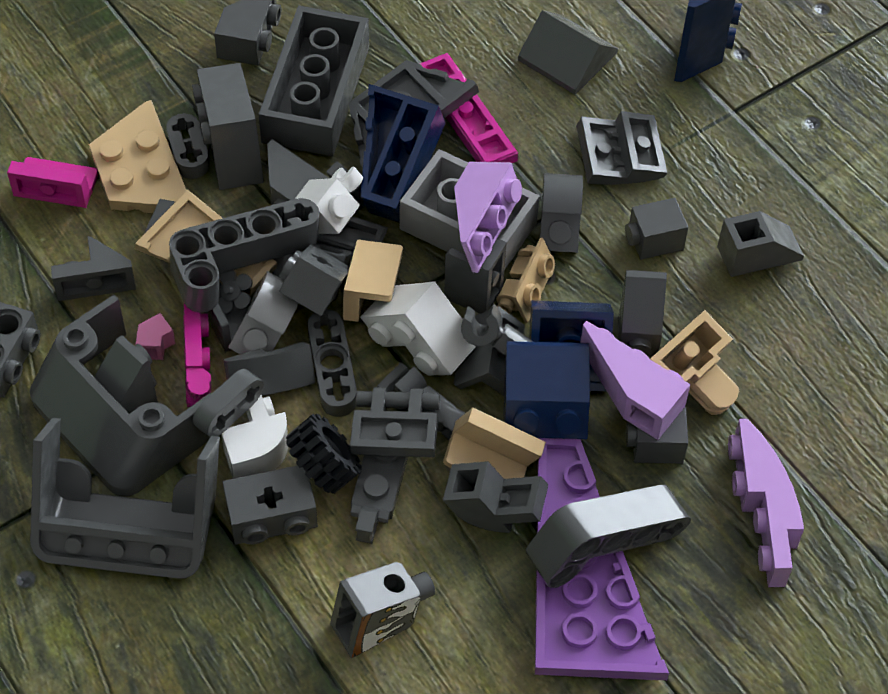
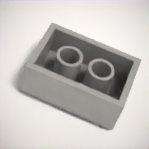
[400,149,539,269]

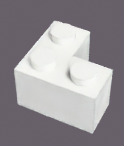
[360,282,476,376]

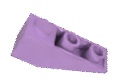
[454,162,522,273]
[581,321,690,440]

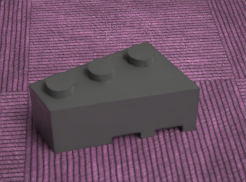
[192,63,264,190]

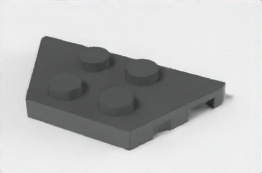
[349,60,479,170]

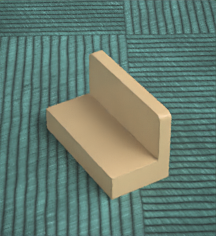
[343,240,403,322]
[443,407,546,479]

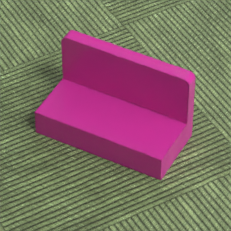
[7,157,98,208]

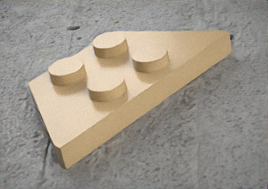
[89,100,187,213]

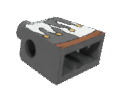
[330,562,435,658]

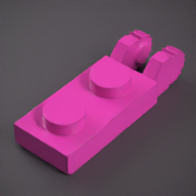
[183,304,211,407]

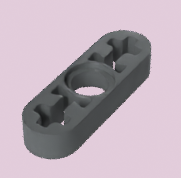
[307,309,357,417]

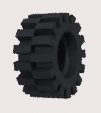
[286,414,362,494]

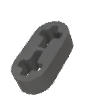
[166,113,209,179]
[193,369,264,438]

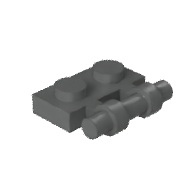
[350,387,440,457]

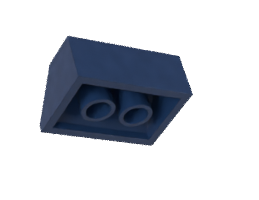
[674,0,742,82]

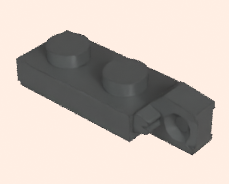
[350,455,409,544]

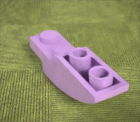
[728,419,804,587]

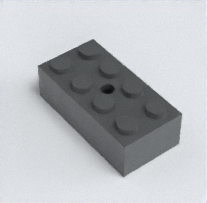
[259,5,369,157]

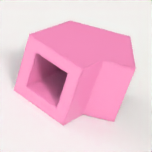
[136,313,175,360]

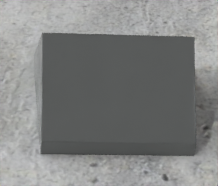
[518,10,618,95]

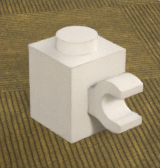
[295,167,363,234]

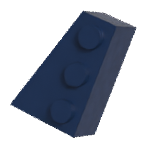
[361,84,445,223]

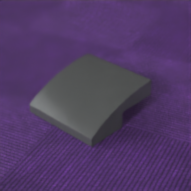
[576,111,667,185]

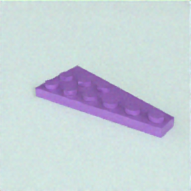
[535,438,669,681]

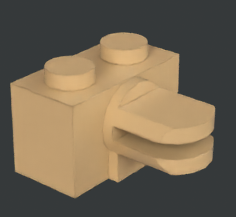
[650,310,739,415]

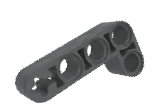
[169,198,320,313]
[526,485,691,588]

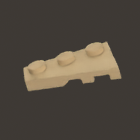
[135,190,277,295]

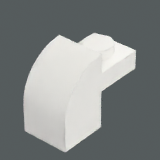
[221,395,288,479]

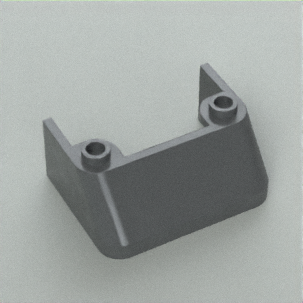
[30,295,211,496]
[30,418,220,579]

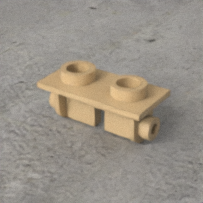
[496,238,555,323]

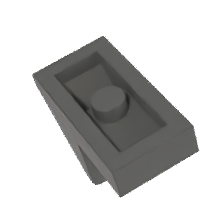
[51,236,136,301]

